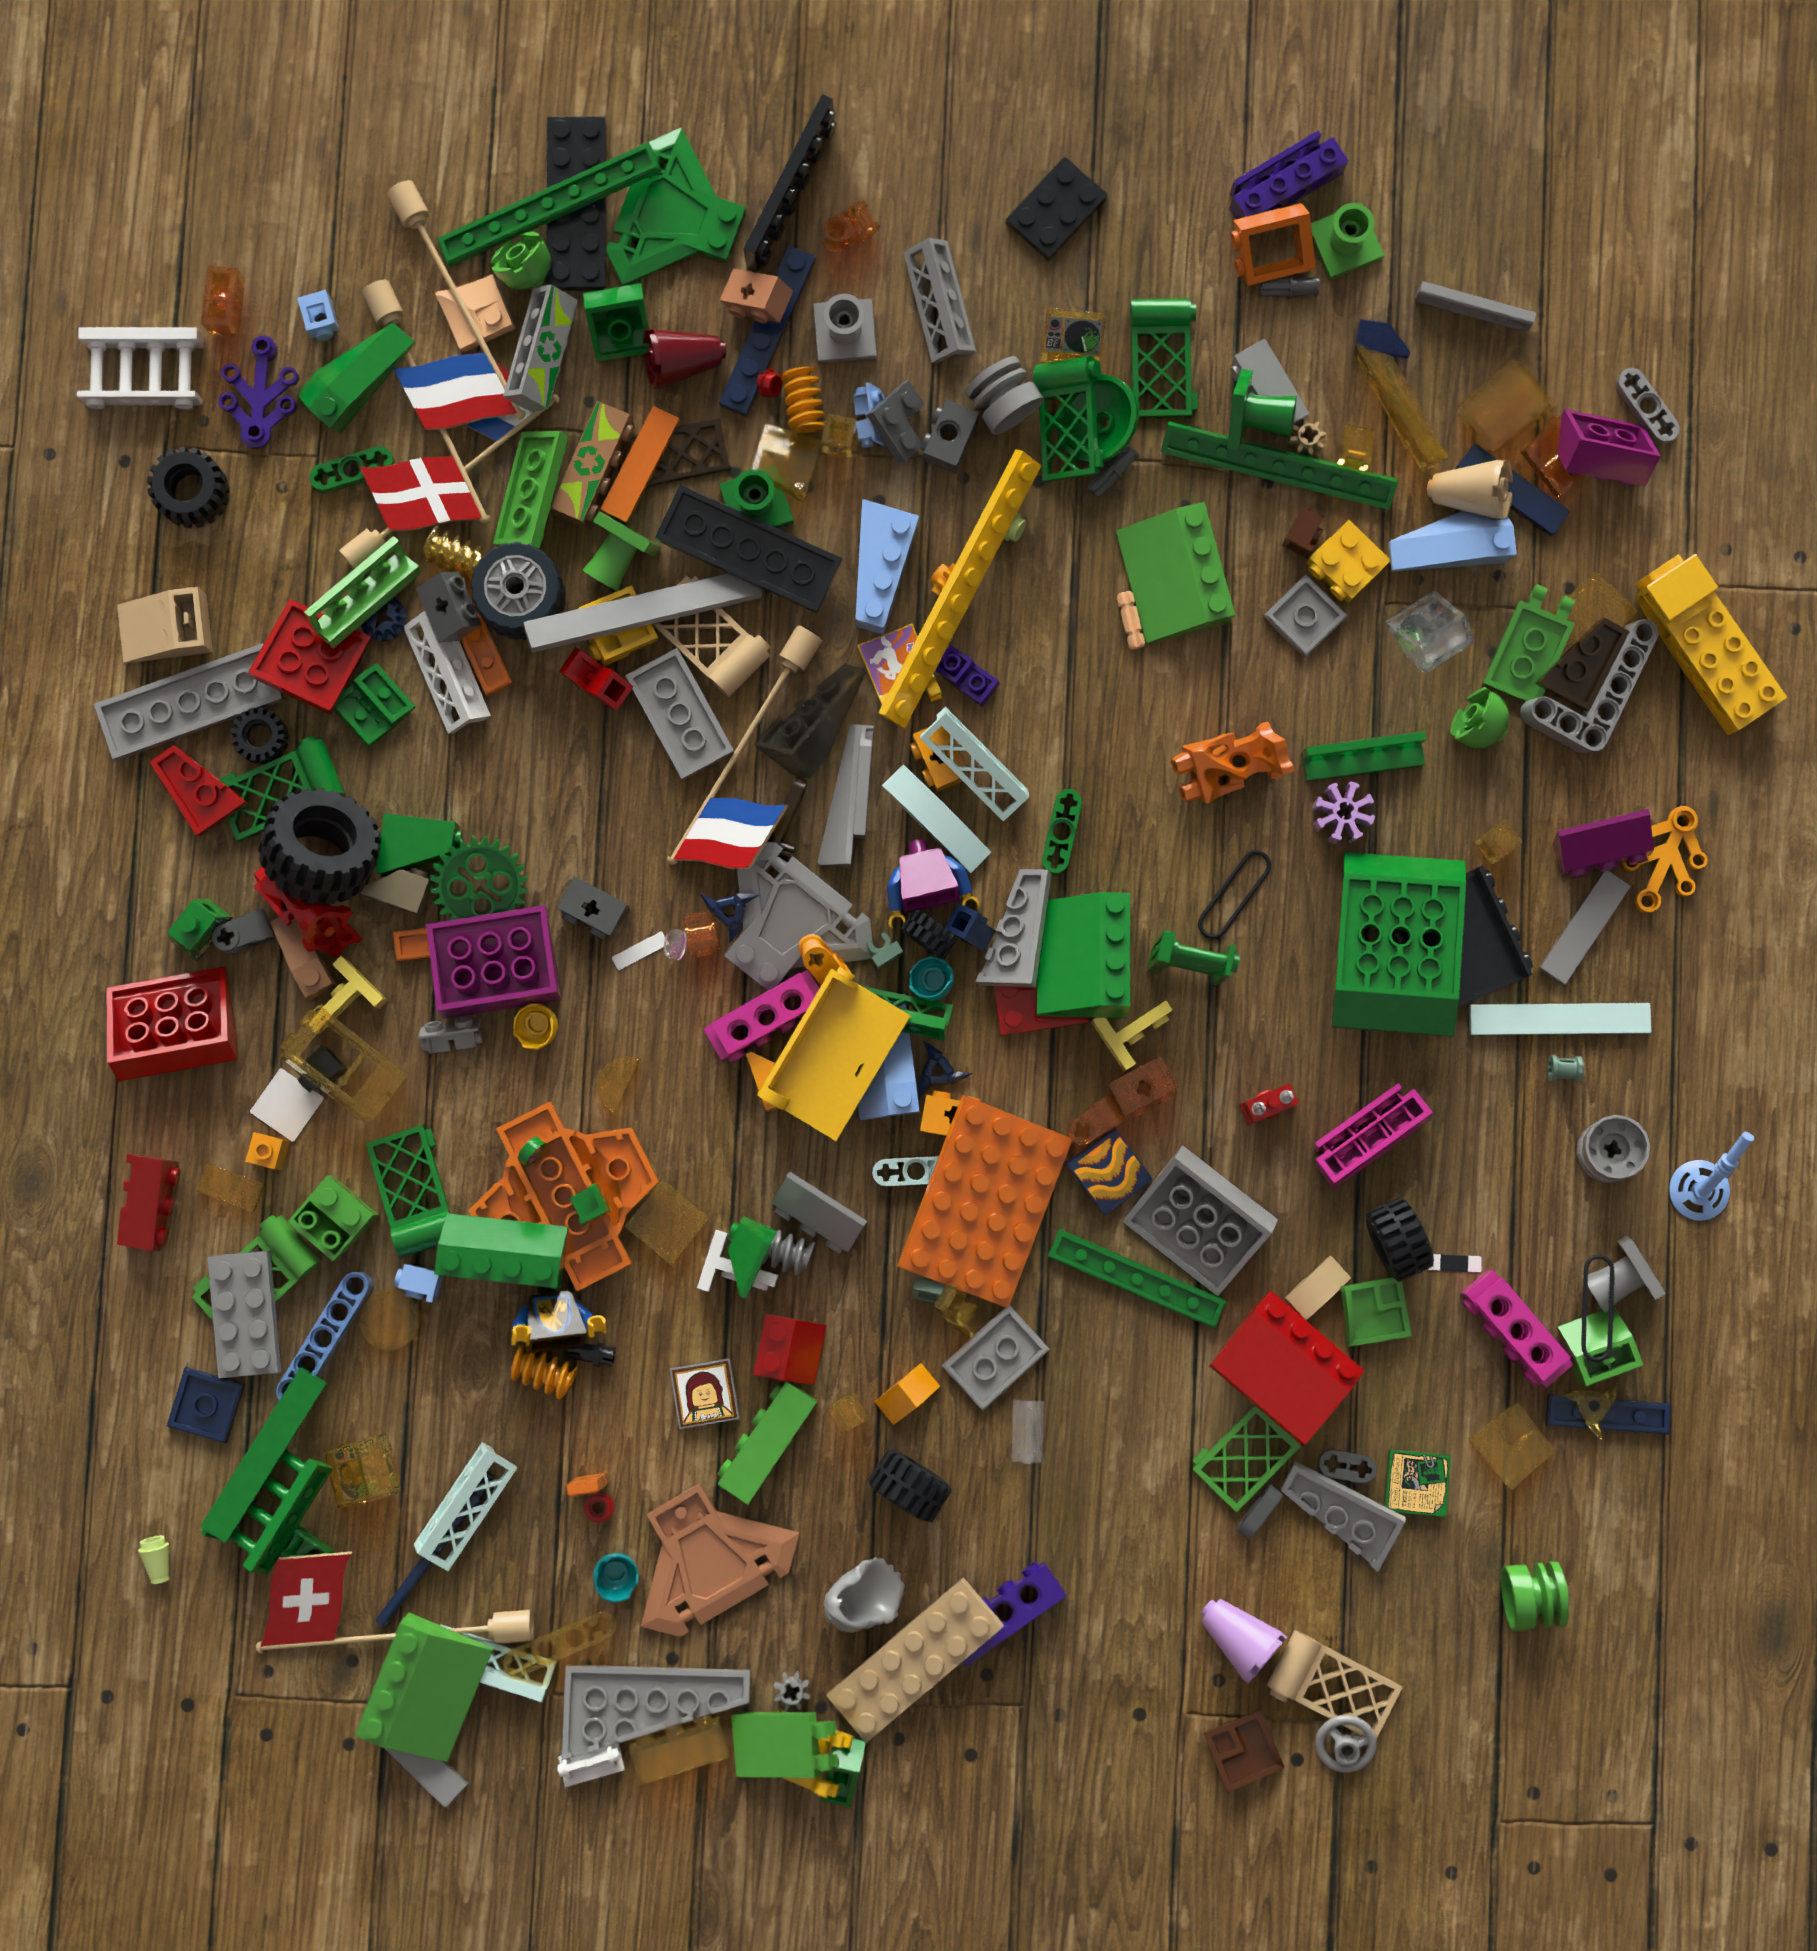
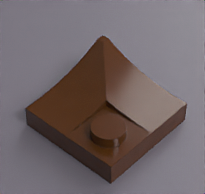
[1204,1709,1285,1792]

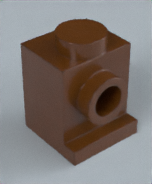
[1282,507,1324,559]

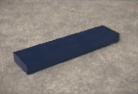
[1455,443,1570,537]
[1546,1394,1671,1434]

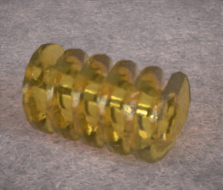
[423,526,484,582]

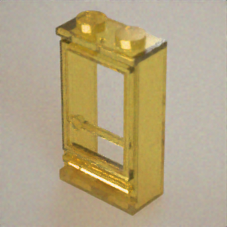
[279,1007,408,1123]

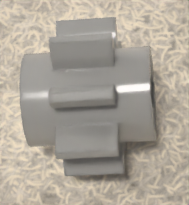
[773,1671,811,1711]

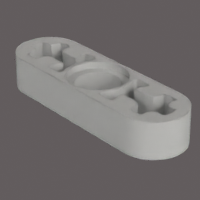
[1615,368,1680,445]

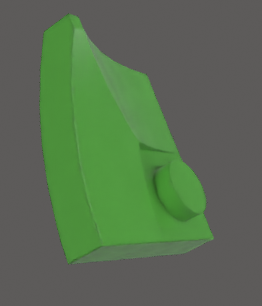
[1340,1277,1412,1346]

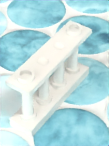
[77,327,204,409]

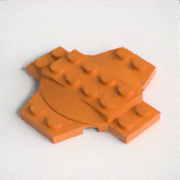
[468,1101,660,1292]

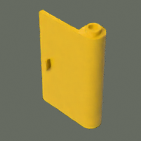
[757,967,911,1141]

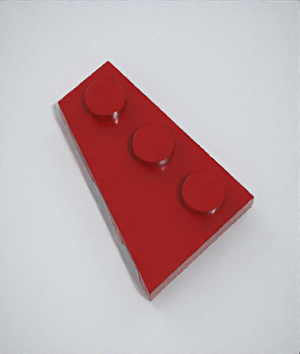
[150,745,249,837]

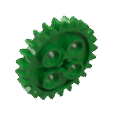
[430,835,528,920]

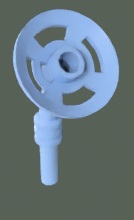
[1669,1132,1754,1221]

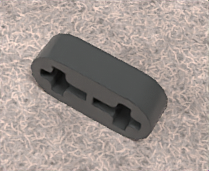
[1317,1449,1377,1483]
[1235,1484,1283,1540]

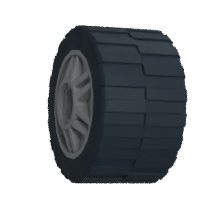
[470,542,566,640]

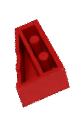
[117,1154,181,1251]

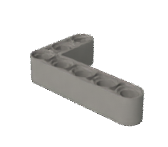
[1520,619,1658,754]

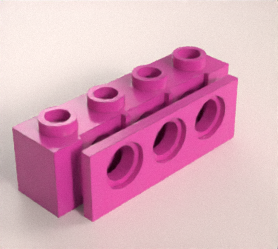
[704,970,820,1064]
[1315,1083,1433,1190]
[1460,1270,1574,1388]

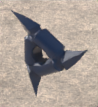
[701,893,760,944]
[918,1040,973,1100]

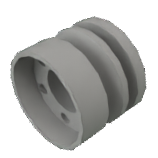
[965,356,1044,435]
[1576,1115,1650,1183]

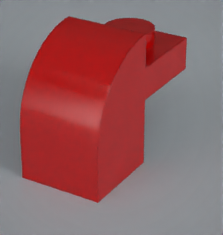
[559,647,634,711]

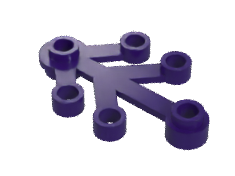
[219,336,299,449]

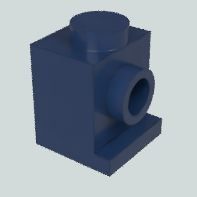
[945,903,996,952]

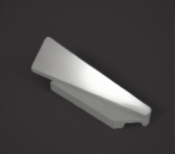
[818,724,874,868]

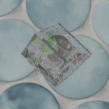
[1385,590,1475,674]

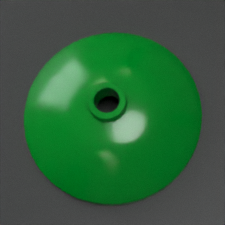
[1057,374,1139,463]

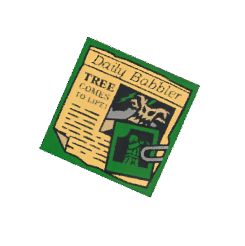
[1384,1449,1451,1517]

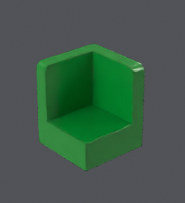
[570,1183,612,1225]

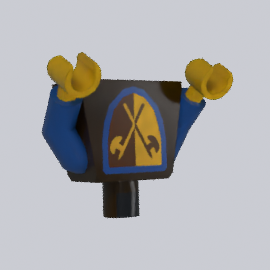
[511,1286,607,1354]

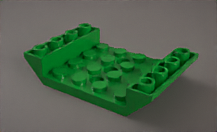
[1332,852,1466,1037]

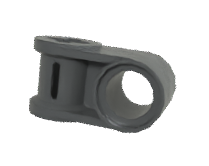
[212,909,275,954]

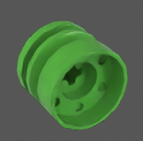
[1501,1561,1569,1632]

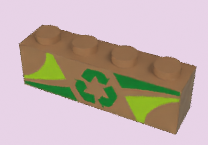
[551,401,634,529]

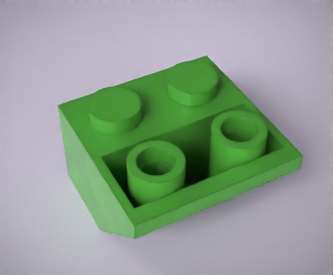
[288,1175,380,1261]
[1556,1306,1643,1386]

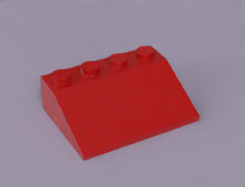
[106,966,238,1082]
[1209,1291,1365,1446]

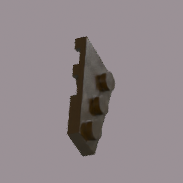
[1535,617,1630,711]

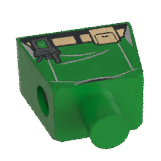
[167,899,233,962]

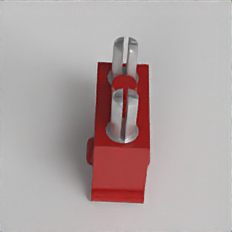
[1239,1083,1299,1125]

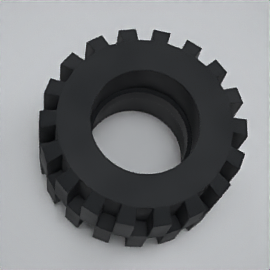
[147,447,230,529]
[1366,1197,1434,1282]
[868,1449,952,1522]

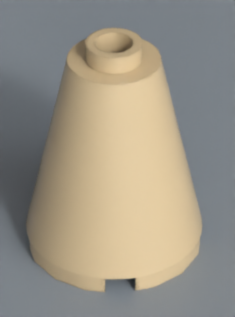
[1427,459,1513,519]

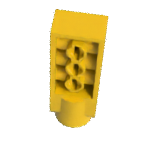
[1635,554,1787,736]

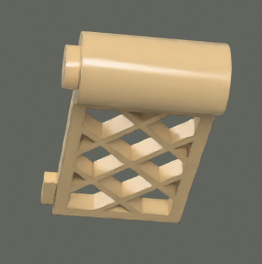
[652,575,770,698]
[1267,1629,1402,1739]

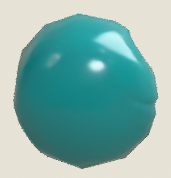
[909,956,954,1002]
[592,1552,639,1603]

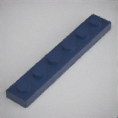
[719,245,816,417]

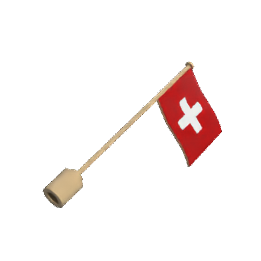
[256,1552,535,1654]

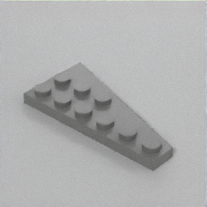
[562,1665,751,1760]

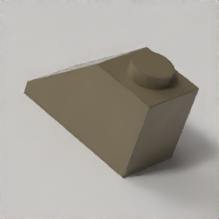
[360,867,434,916]

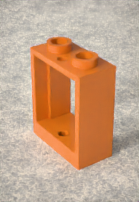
[1231,203,1316,286]

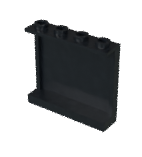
[1392,865,1533,1007]

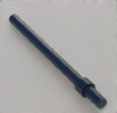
[376,1471,495,1627]

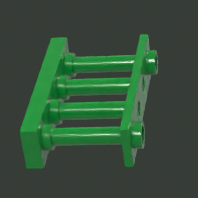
[1147,930,1240,987]
[201,1449,333,1575]

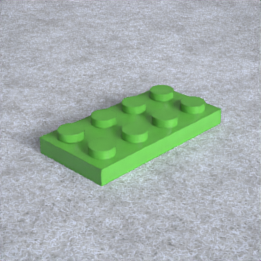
[493,431,569,549]

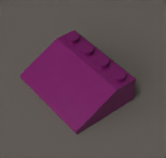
[426,905,562,1019]

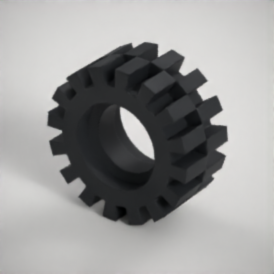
[230,707,289,764]
[900,909,958,960]

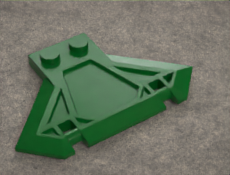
[606,127,746,286]

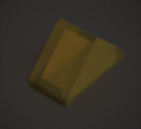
[1336,423,1374,471]

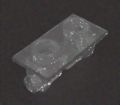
[1012,1400,1044,1464]

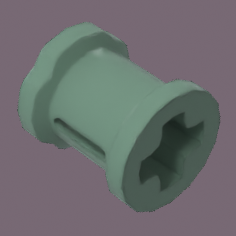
[1547,1055,1584,1082]

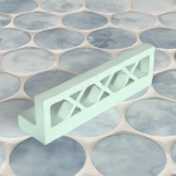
[920,707,1029,821]
[413,1442,517,1571]
[440,1625,557,1702]

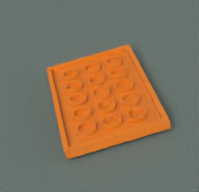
[897,1095,1073,1308]

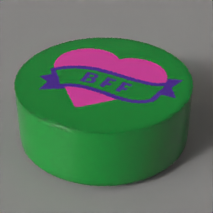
[518,1137,546,1167]

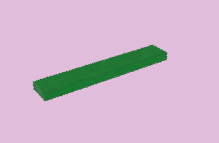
[1047,1229,1226,1329]
[200,1367,328,1543]

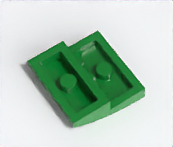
[333,663,415,749]

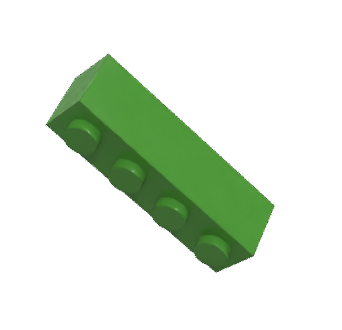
[717,1381,818,1505]

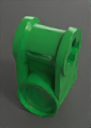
[280,1524,334,1557]

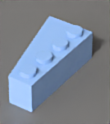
[855,499,919,635]

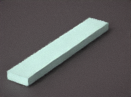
[1468,1003,1651,1035]

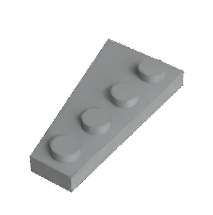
[975,869,1052,987]
[1281,1461,1406,1572]

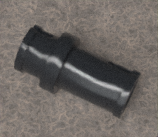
[567,1342,616,1367]

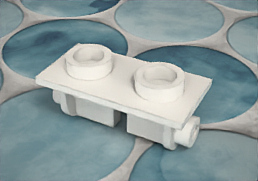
[558,1742,625,1787]

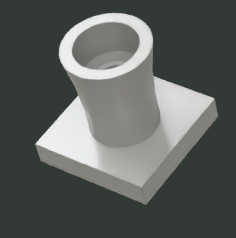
[813,294,877,364]
[1582,1235,1666,1313]

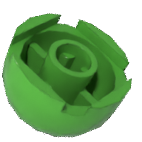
[491,231,551,290]
[1450,687,1509,749]

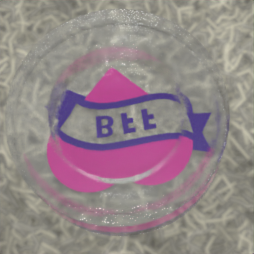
[664,929,687,960]

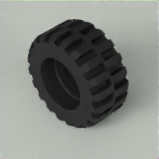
[258,788,381,905]

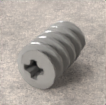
[758,1222,815,1277]

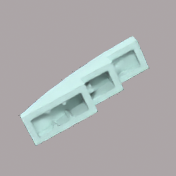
[882,765,991,873]

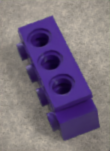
[1229,130,1348,219]

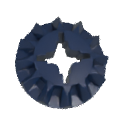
[361,597,407,642]

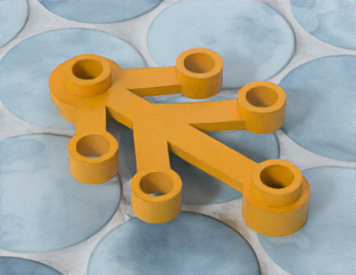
[1620,806,1708,913]

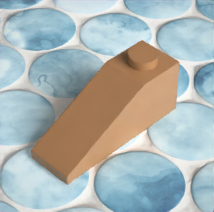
[270,917,338,1001]

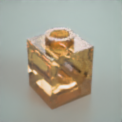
[683,911,720,957]

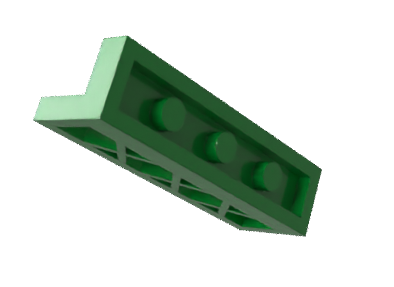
[1301,731,1426,782]
[860,985,953,1041]

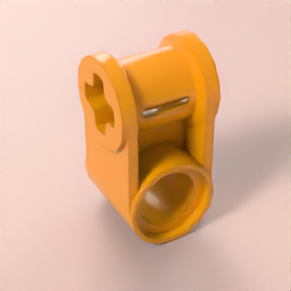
[798,934,851,986]

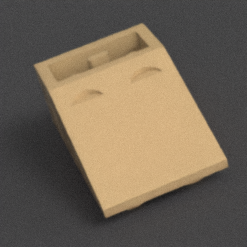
[117,587,213,664]

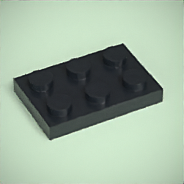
[1005,156,1108,261]

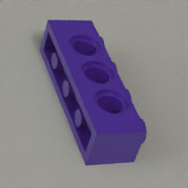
[963,1562,1067,1667]

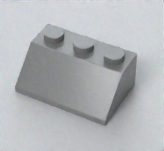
[771,1172,868,1254]

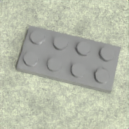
[625,648,734,781]
[207,1250,281,1378]

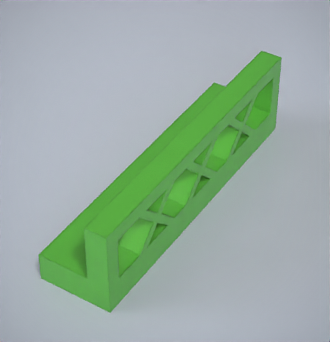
[304,536,422,648]

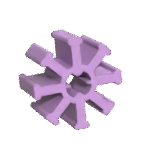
[1312,782,1375,844]

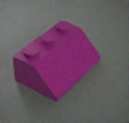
[1558,409,1661,486]
[1553,809,1654,879]

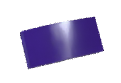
[935,644,1000,707]

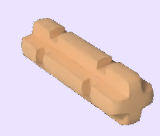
[1117,591,1145,649]

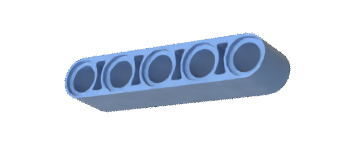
[276,1272,374,1400]

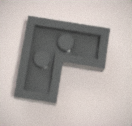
[866,380,925,464]

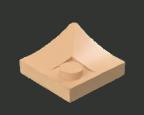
[435,274,516,353]

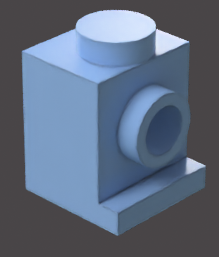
[297,290,339,341]
[394,1264,443,1303]

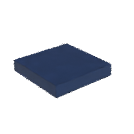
[167,1367,245,1443]

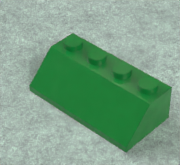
[434,1213,569,1288]

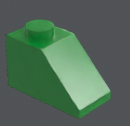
[821,1737,866,1808]

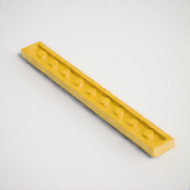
[878,449,1042,728]

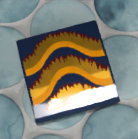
[1066,1128,1153,1215]

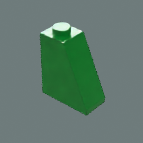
[376,813,463,877]

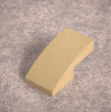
[1283,1255,1351,1320]

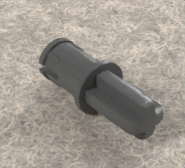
[1260,275,1320,299]
[1088,444,1140,497]

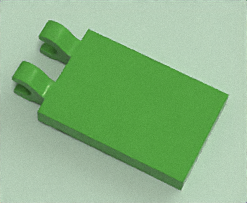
[1482,584,1576,706]
[731,1712,839,1778]

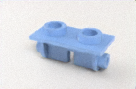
[853,382,886,448]

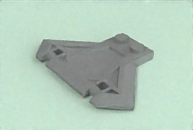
[724,842,874,990]

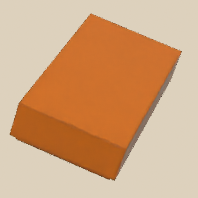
[393,928,430,962]

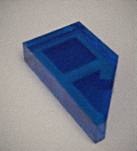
[1355,319,1410,359]

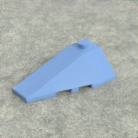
[858,994,919,1120]

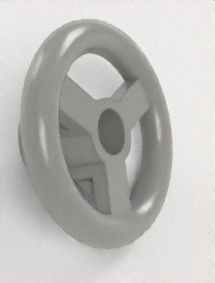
[1315,1715,1377,1773]

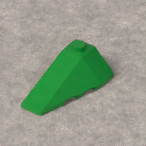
[297,323,416,433]

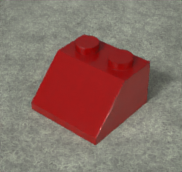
[753,1313,827,1385]

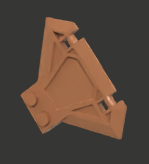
[641,1483,799,1637]

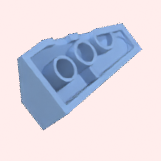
[1388,511,1517,571]

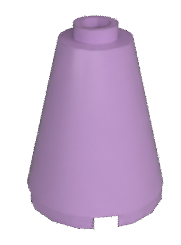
[1200,1599,1287,1684]

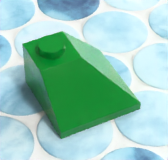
[726,1216,777,1299]

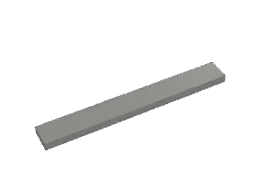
[523,573,762,653]

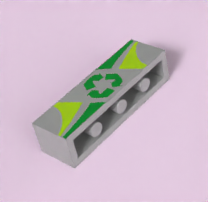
[503,284,578,412]

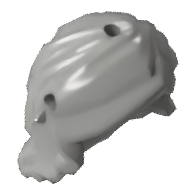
[824,1557,905,1633]

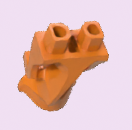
[1170,722,1295,804]

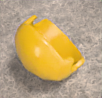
[513,1003,559,1050]

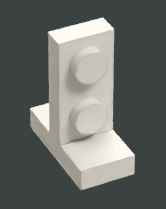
[697,1230,779,1292]

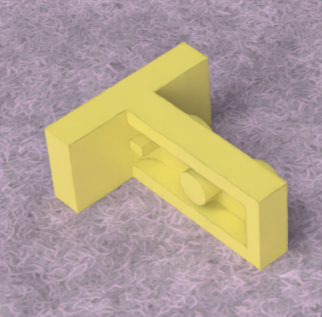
[306,956,388,1034]
[1091,1001,1173,1072]

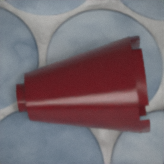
[643,329,726,389]

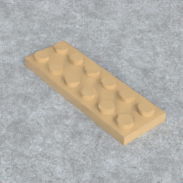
[826,1578,1004,1743]

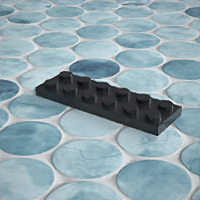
[743,94,837,273]
[546,117,607,291]
[655,485,842,614]

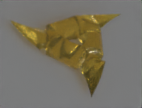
[1560,1382,1619,1441]

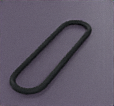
[1198,850,1271,939]
[1581,1254,1615,1362]

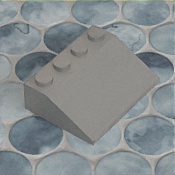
[1122,1145,1278,1296]

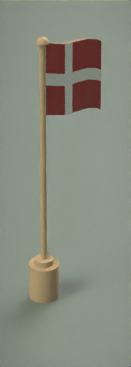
[359,280,491,531]

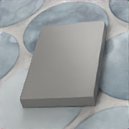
[942,1306,1050,1411]

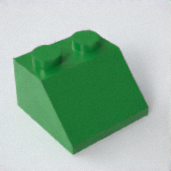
[583,283,650,362]

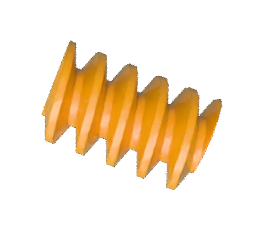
[782,367,826,433]
[510,1342,579,1400]

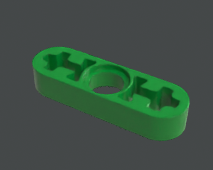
[309,446,395,494]
[1041,789,1082,875]

